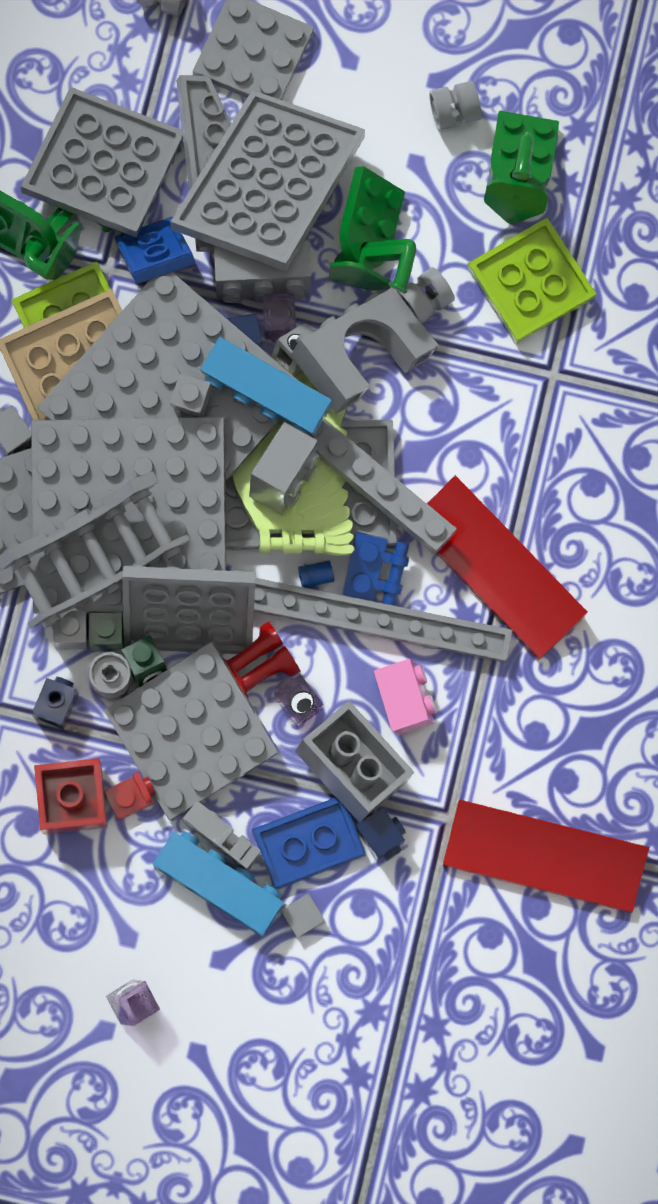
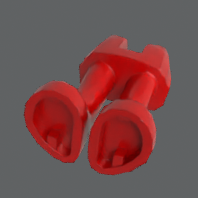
[224,621,301,698]

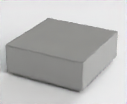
[280,893,325,939]

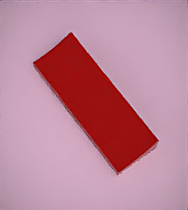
[427,475,588,660]
[442,799,650,913]

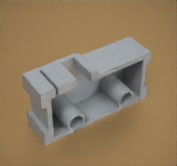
[183,800,261,871]

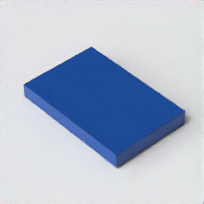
[114,217,196,284]
[252,797,366,890]

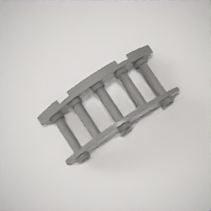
[0,471,190,629]

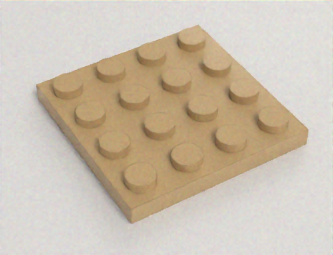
[0,289,122,420]

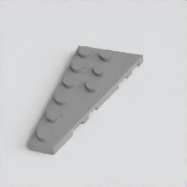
[176,75,230,252]

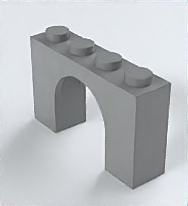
[290,288,439,414]

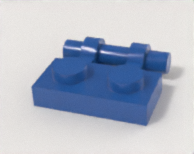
[342,531,410,606]

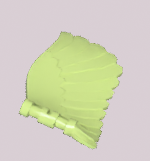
[232,372,354,556]

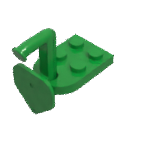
[484,111,560,224]
[329,166,416,293]
[0,190,113,280]

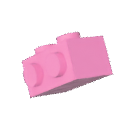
[374,658,437,736]

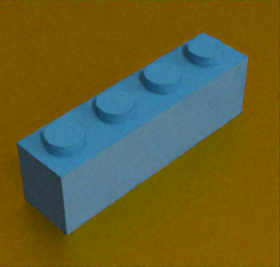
[200,336,333,438]
[153,831,284,938]

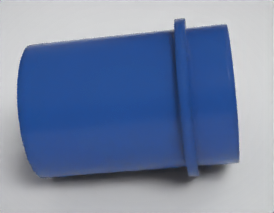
[298,560,334,589]

